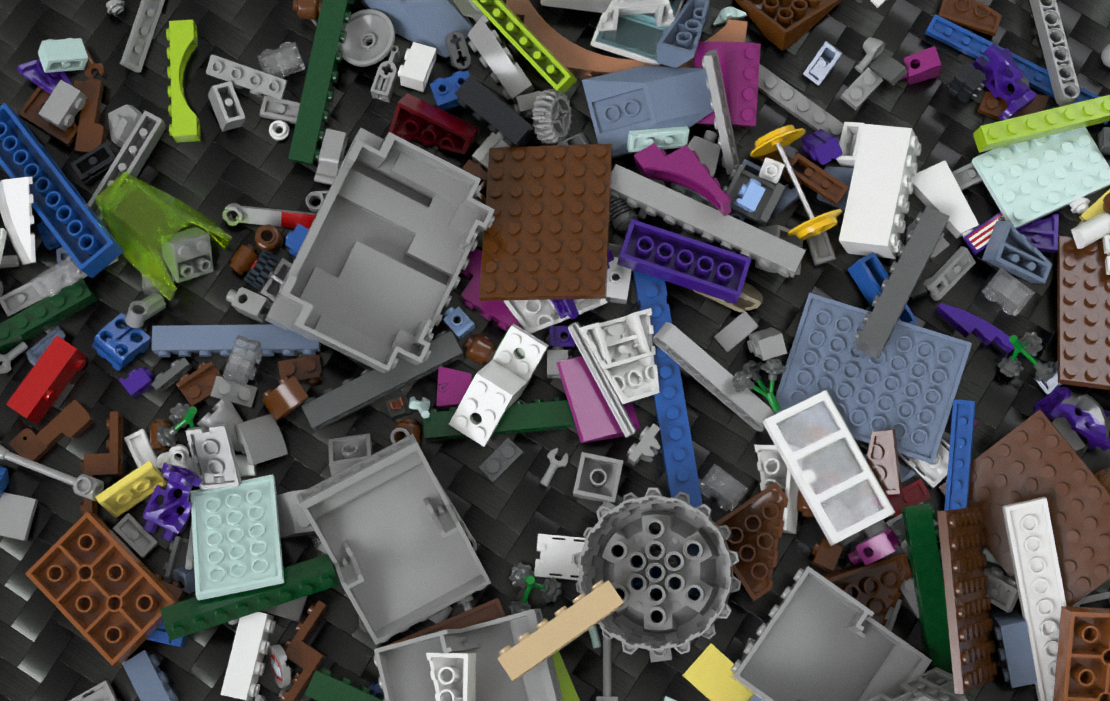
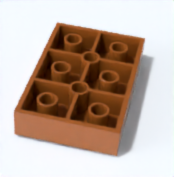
[25,512,180,666]
[1053,606,1110,701]

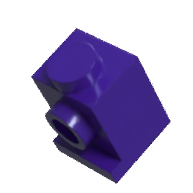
[550,325,575,350]
[119,366,154,399]

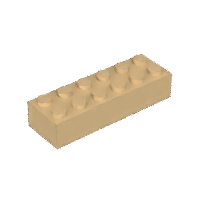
[497,580,624,682]

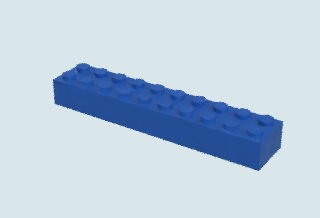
[0,103,124,278]

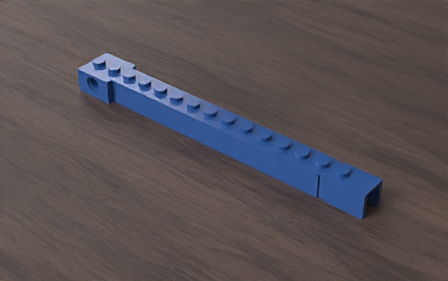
[632,270,703,596]

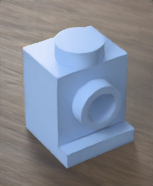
[732,179,765,213]
[443,306,475,341]

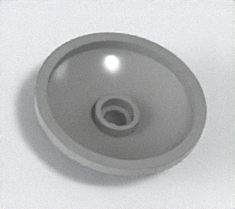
[340,9,395,67]

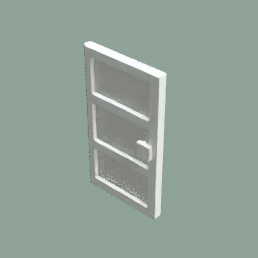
[763,390,896,546]

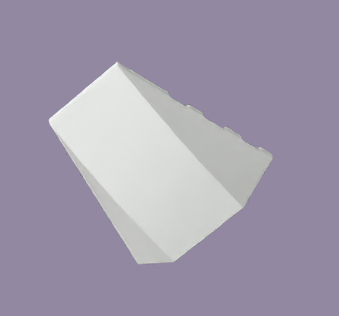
[596,0,675,32]
[0,177,36,265]
[503,299,608,334]
[579,308,660,404]

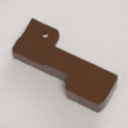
[73,78,107,156]
[8,400,94,462]

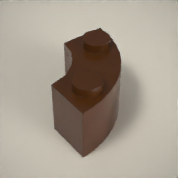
[262,375,309,422]

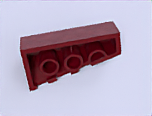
[388,93,479,154]

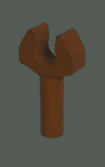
[84,46,106,79]

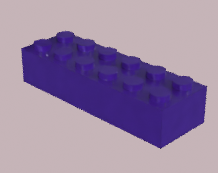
[617,219,752,304]

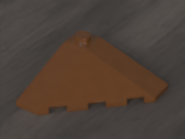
[735,0,841,51]
[715,482,788,601]
[822,553,911,626]

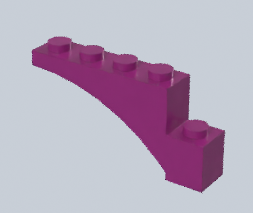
[634,143,732,216]
[459,248,535,336]

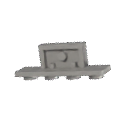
[206,55,287,99]

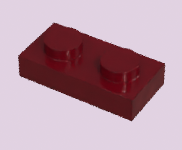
[887,478,931,518]

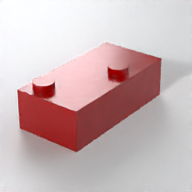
[6,336,87,425]

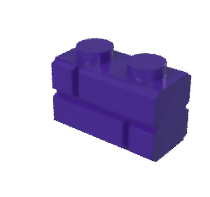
[801,129,843,165]

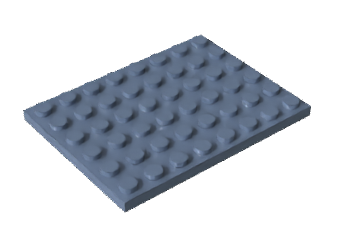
[773,293,972,464]

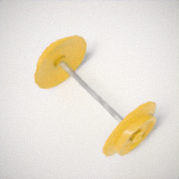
[750,125,843,241]

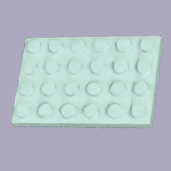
[972,127,1110,229]
[190,474,284,601]

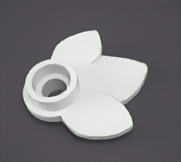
[156,444,196,473]

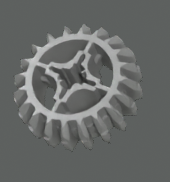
[532,89,573,145]

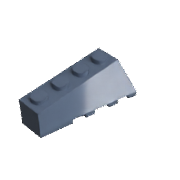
[657,0,710,68]

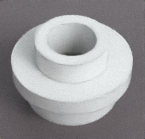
[269,120,290,140]
[1070,196,1090,214]

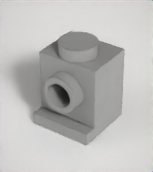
[514,91,540,119]

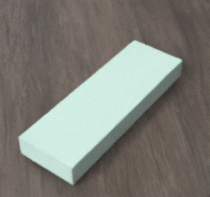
[627,126,689,152]

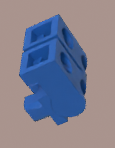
[92,313,151,371]

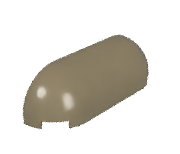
[693,282,763,312]

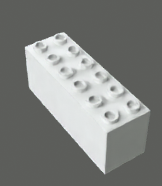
[839,124,921,259]

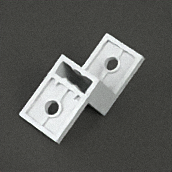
[449,324,549,447]

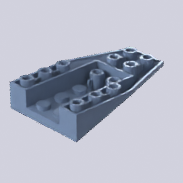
[359,0,473,59]
[582,66,714,159]

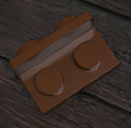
[278,355,324,386]
[176,361,223,407]

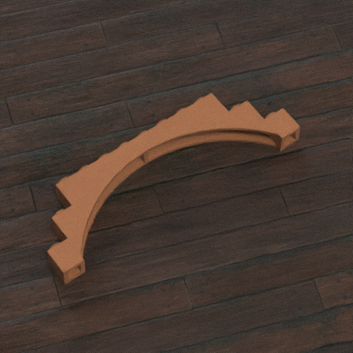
[506,0,747,79]

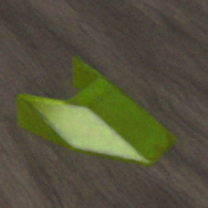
[94,172,232,300]

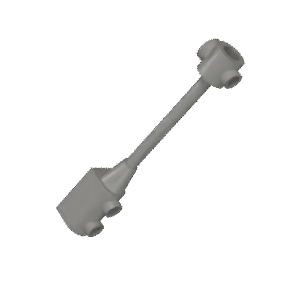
[0,445,104,501]

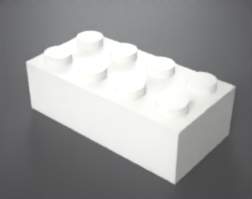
[221,612,276,701]

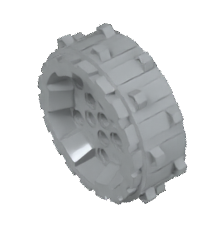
[571,488,741,657]

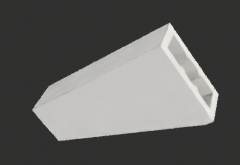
[911,161,979,238]

